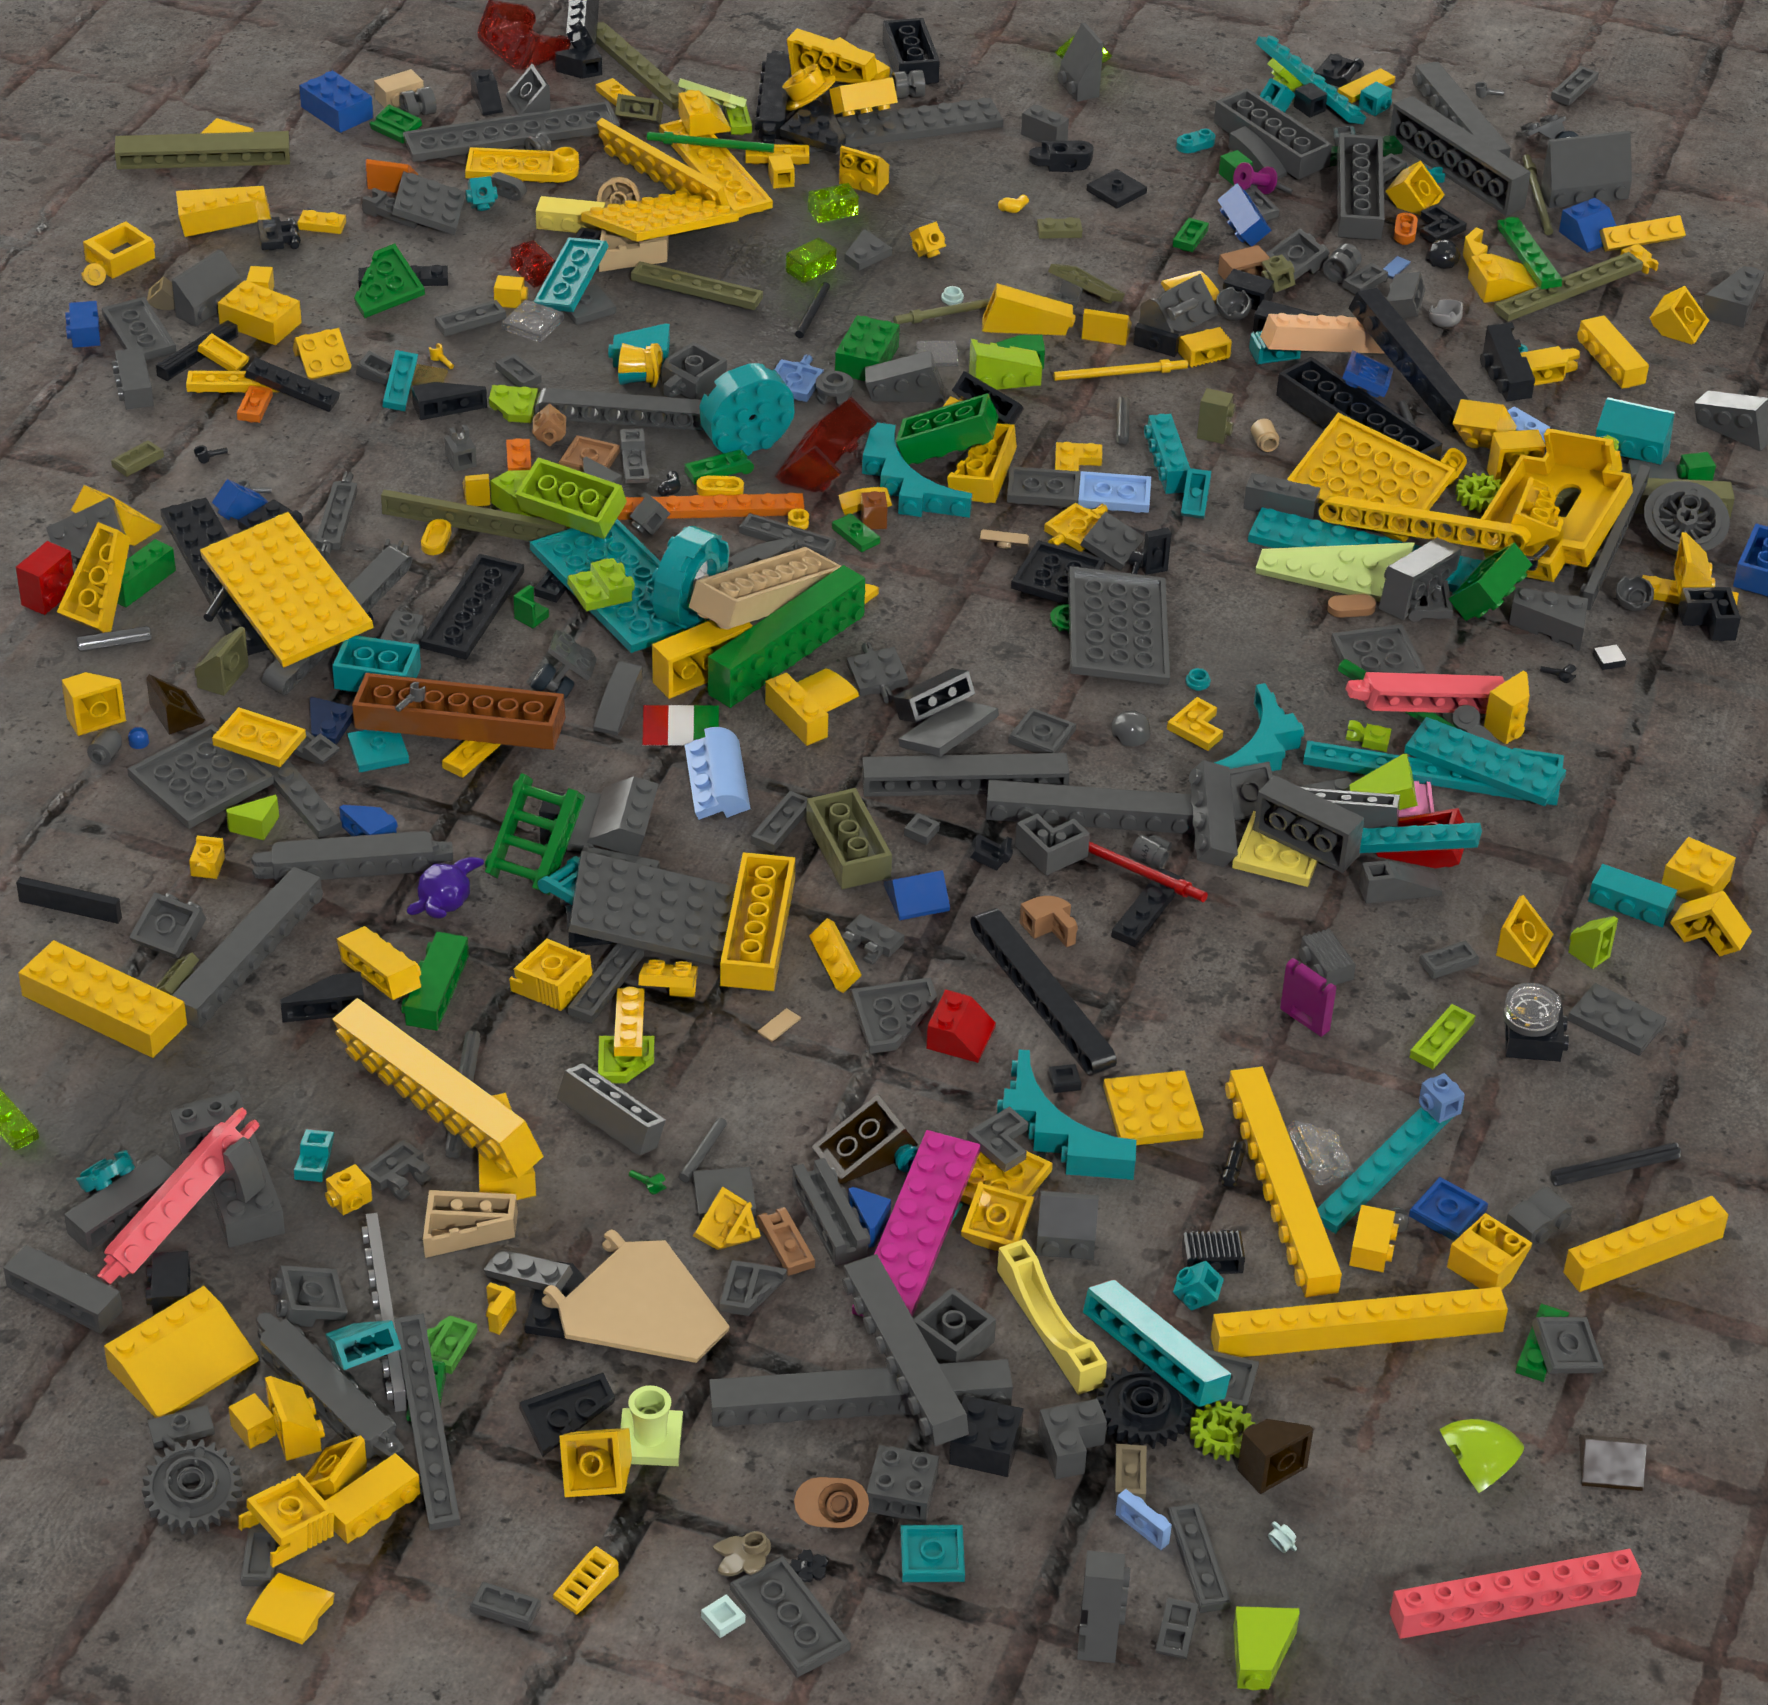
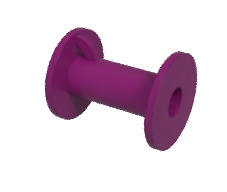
[1233,162,1277,194]

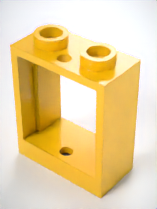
[83,221,155,279]

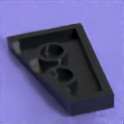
[519,1373,615,1457]

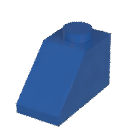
[212,479,268,520]
[339,805,398,836]

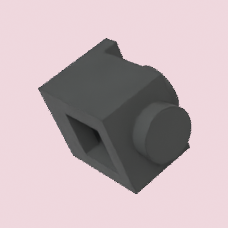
[630,492,671,536]

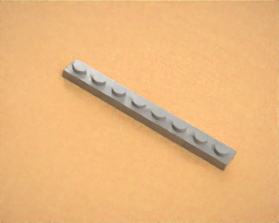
[361,1213,407,1412]

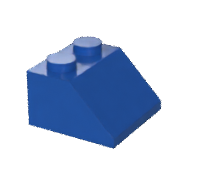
[1559,198,1616,253]

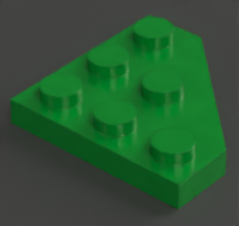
[354,243,425,318]

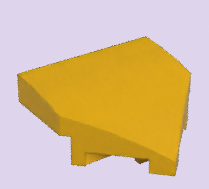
[693,1187,761,1250]

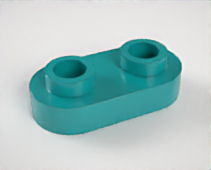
[1176,128,1216,153]

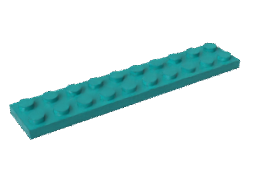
[1248,507,1483,592]

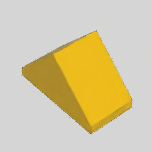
[463,474,490,506]

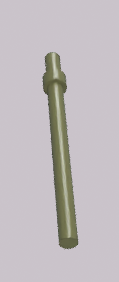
[1522,154,1553,235]
[893,298,990,324]

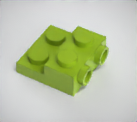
[567,558,635,611]

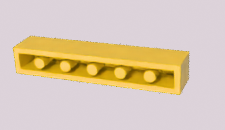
[1563,1196,1729,1292]

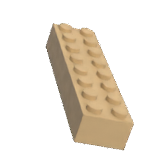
[689,547,841,629]

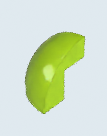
[1440,1419,1524,1493]

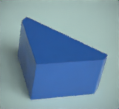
[848,1187,891,1248]

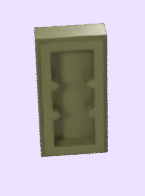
[111,440,164,477]

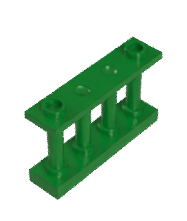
[485,773,585,896]

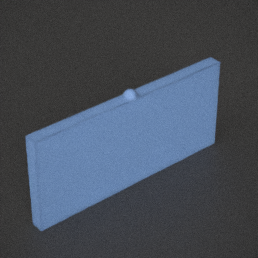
[1383,256,1411,279]

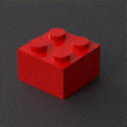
[16,541,74,615]

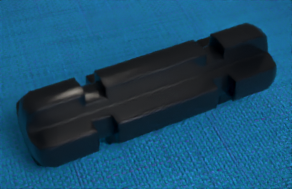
[1221,1140,1247,1188]

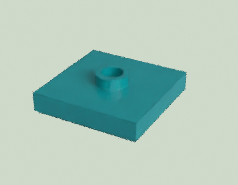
[347,730,409,772]
[900,1525,965,1582]

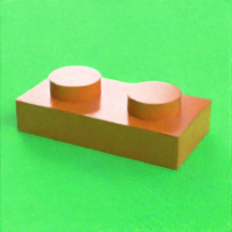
[237,385,273,423]
[506,438,531,471]

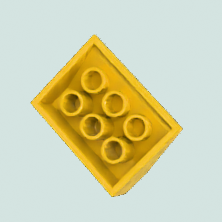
[104,1286,259,1418]

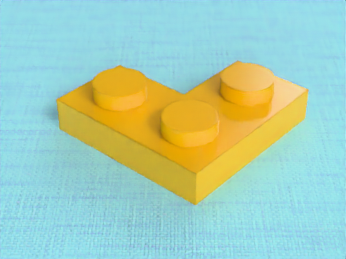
[1055,442,1102,471]
[1167,697,1223,751]

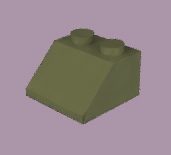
[195,627,249,696]

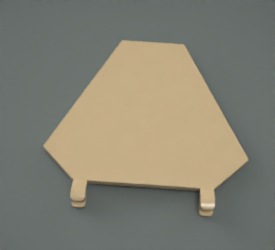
[542,1230,730,1363]

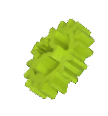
[1455,473,1502,513]
[1190,1401,1256,1461]

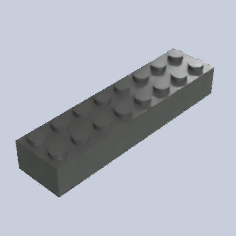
[1389,96,1531,216]

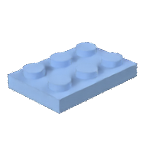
[1078,471,1151,513]

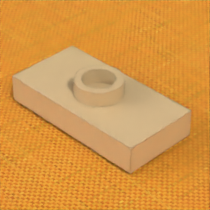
[980,529,1030,549]

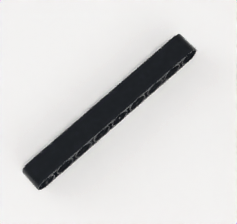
[970,908,1117,1076]

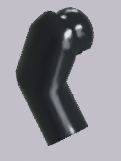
[657,471,681,497]

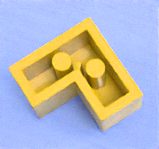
[1670,890,1752,957]

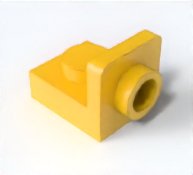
[486,1282,517,1335]

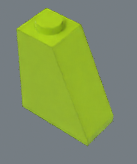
[1349,753,1418,810]
[1233,1606,1300,1690]

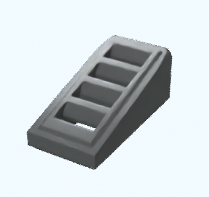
[356,351,392,385]

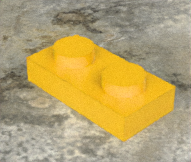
[298,210,346,234]

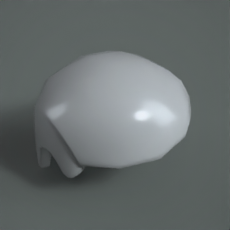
[1429,299,1463,328]

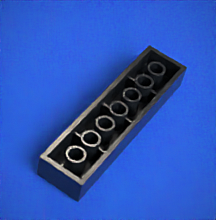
[1276,357,1443,461]

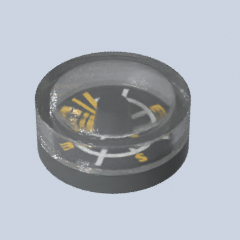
[1503,983,1561,1037]

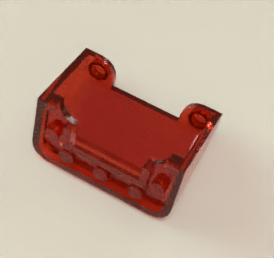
[478,0,571,70]

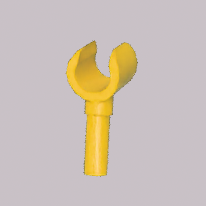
[429,343,454,369]

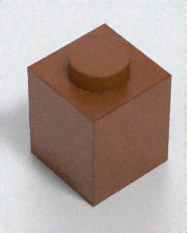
[861,491,888,529]

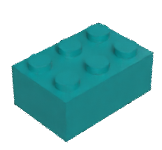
[333,636,421,692]

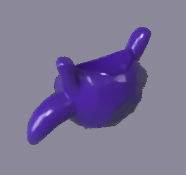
[407,857,484,919]

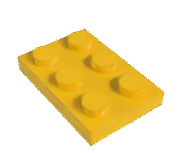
[212,707,306,767]

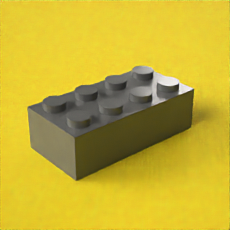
[1253,775,1365,873]

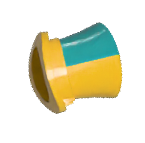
[618,343,663,388]

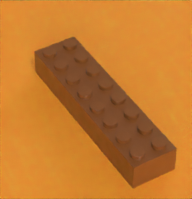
[352,673,566,750]

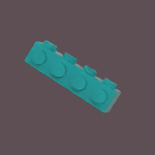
[1144,414,1190,494]

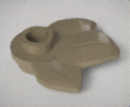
[713,1531,771,1576]

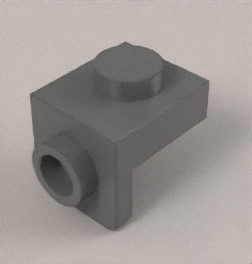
[1046,281,1083,309]

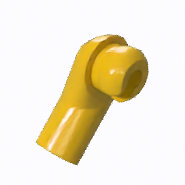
[998,195,1029,213]

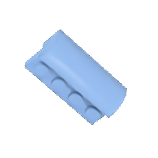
[685,727,751,820]

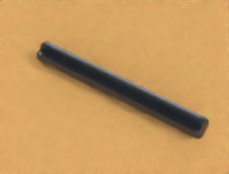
[1550,1142,1681,1186]

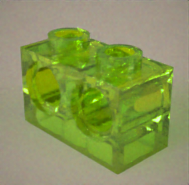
[808,183,859,223]

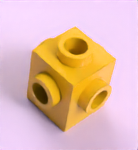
[909,221,946,258]
[325,1164,372,1216]

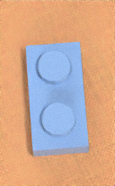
[1115,1489,1172,1550]

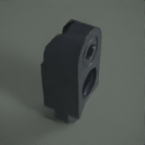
[1028,140,1094,172]

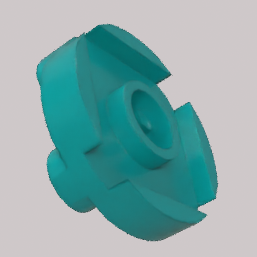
[76,1150,135,1192]

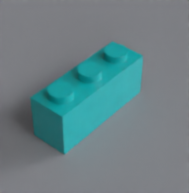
[1588,864,1677,928]

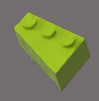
[969,339,1042,390]

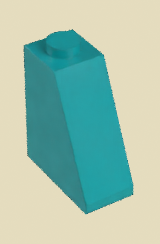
[608,324,670,369]
[325,1320,402,1370]

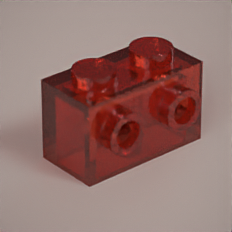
[509,240,555,288]

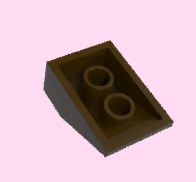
[812,1094,918,1184]

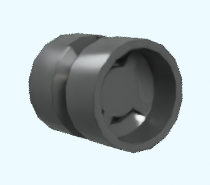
[892,70,925,99]
[399,86,437,117]
[1323,243,1362,283]

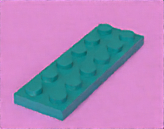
[1404,717,1566,807]

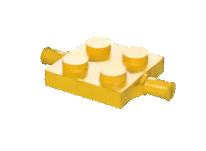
[1044,503,1108,552]

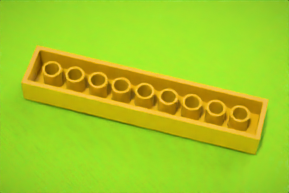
[332,998,544,1179]

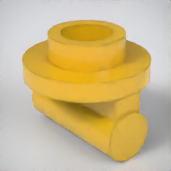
[81,263,106,286]

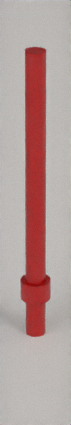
[1088,841,1208,902]

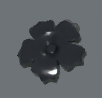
[790,1549,828,1583]

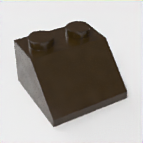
[1237,1419,1314,1494]

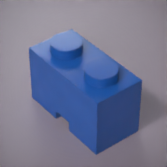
[65,301,101,348]

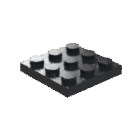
[1011,540,1105,604]

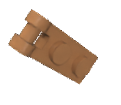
[757,1207,815,1276]

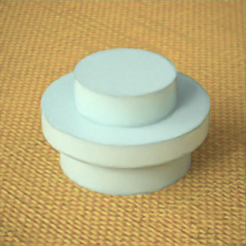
[941,286,964,306]

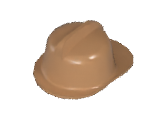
[794,1477,869,1528]

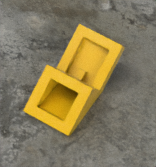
[1463,227,1488,268]

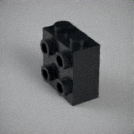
[1504,1003,1569,1062]

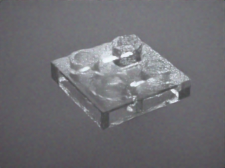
[1287,1120,1354,1185]

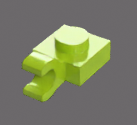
[1345,720,1392,752]

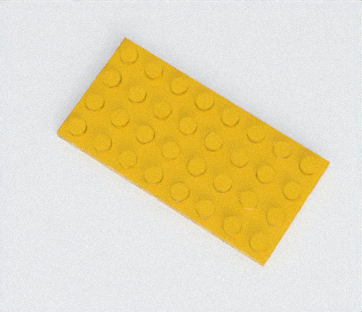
[200,512,374,668]

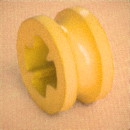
[788,509,809,530]

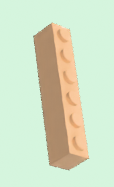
[1260,313,1385,354]

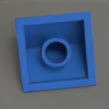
[884,870,950,921]

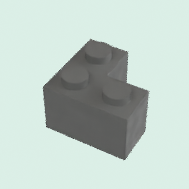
[1015,813,1090,876]
[1038,1399,1107,1480]

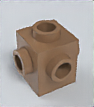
[532,403,566,447]

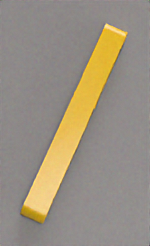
[1319,496,1531,551]

